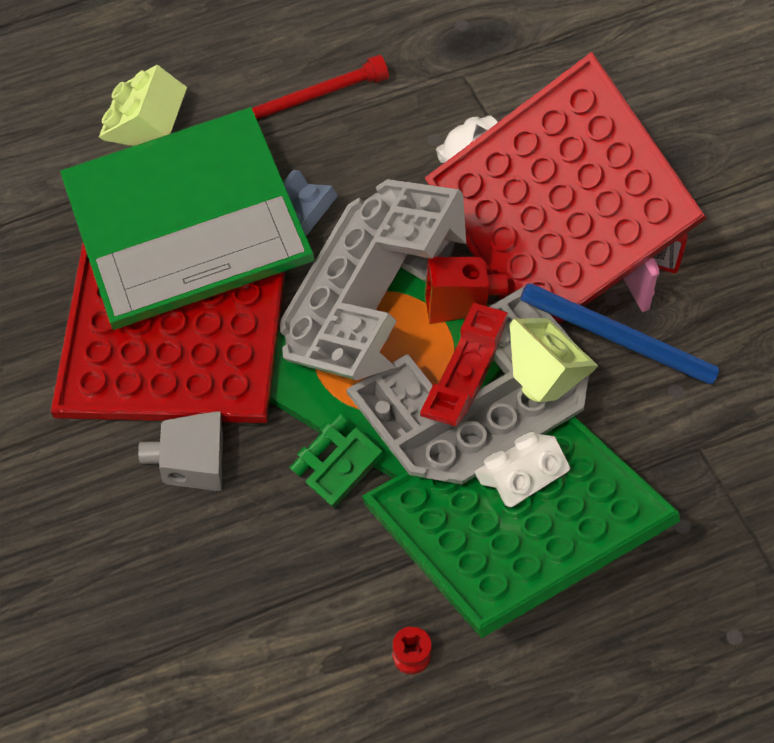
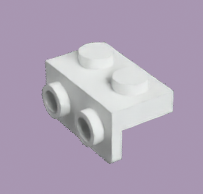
[474,432,570,507]

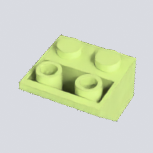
[99,65,187,146]

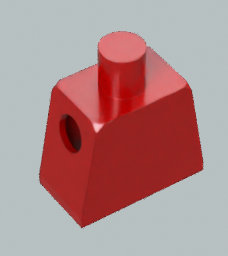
[425,257,508,324]

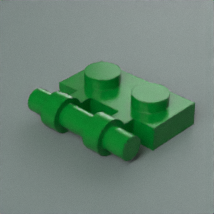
[289,414,385,509]

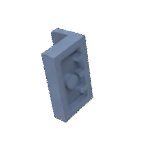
[283,170,338,236]

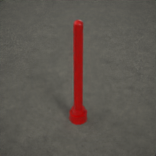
[252,54,389,120]

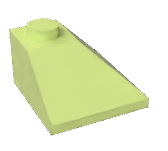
[510,318,598,402]

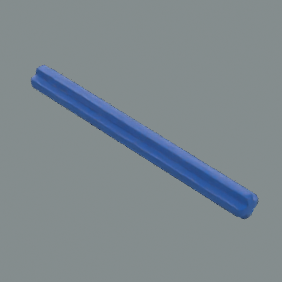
[520,283,719,384]

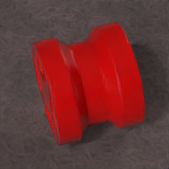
[392,626,432,675]

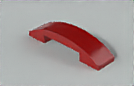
[420,303,508,427]

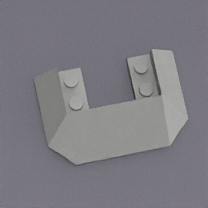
[279,179,466,380]
[347,286,589,484]

